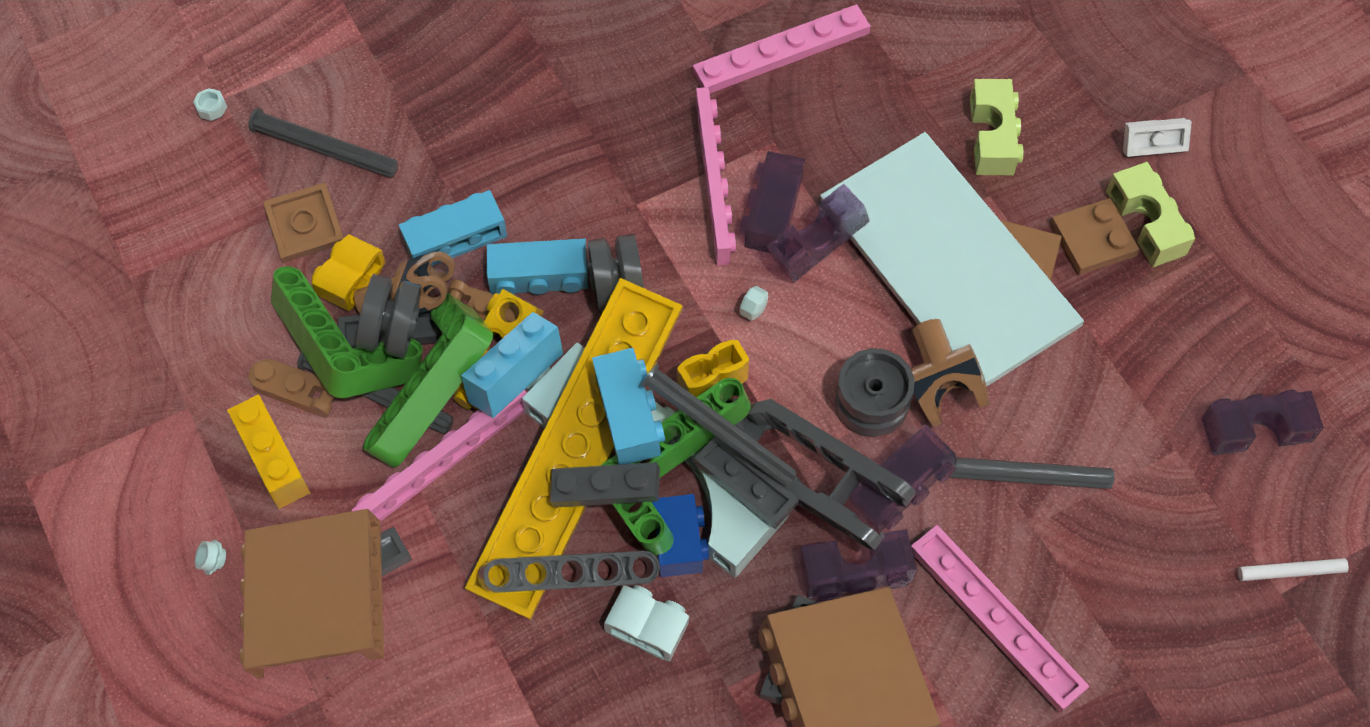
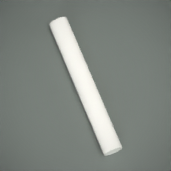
[1238,558,1349,581]

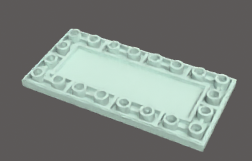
[820,132,1084,386]

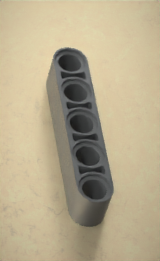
[478,551,660,593]

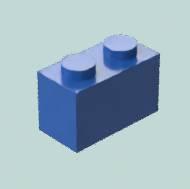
[652,494,709,577]

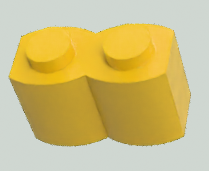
[312,234,385,311]
[677,340,749,397]

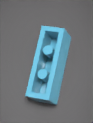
[399,190,507,266]
[487,238,589,294]
[461,312,563,418]
[592,348,665,465]

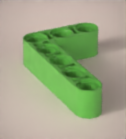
[271,266,423,398]
[363,293,493,468]
[601,378,751,556]

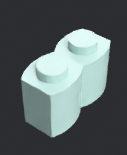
[604,585,689,662]

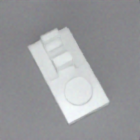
[1123,118,1192,157]

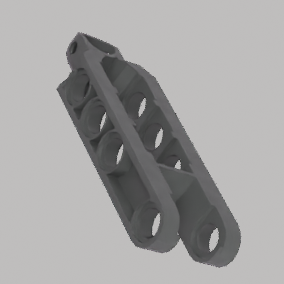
[726,397,916,552]

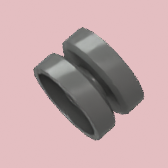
[588,234,644,313]
[356,274,422,359]
[835,348,915,437]

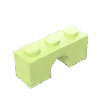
[970,79,1023,175]
[1106,162,1195,268]

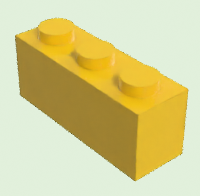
[227,394,310,509]

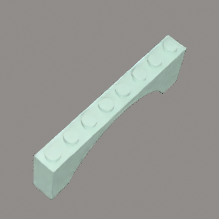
[522,342,789,578]

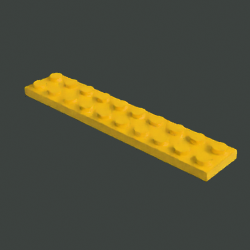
[465,278,683,621]

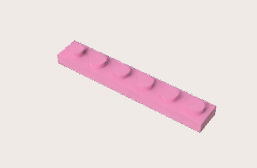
[693,4,871,93]
[696,87,736,266]
[352,390,527,522]
[909,525,1090,713]

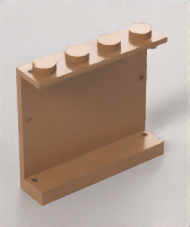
[240,509,384,679]
[758,586,941,727]

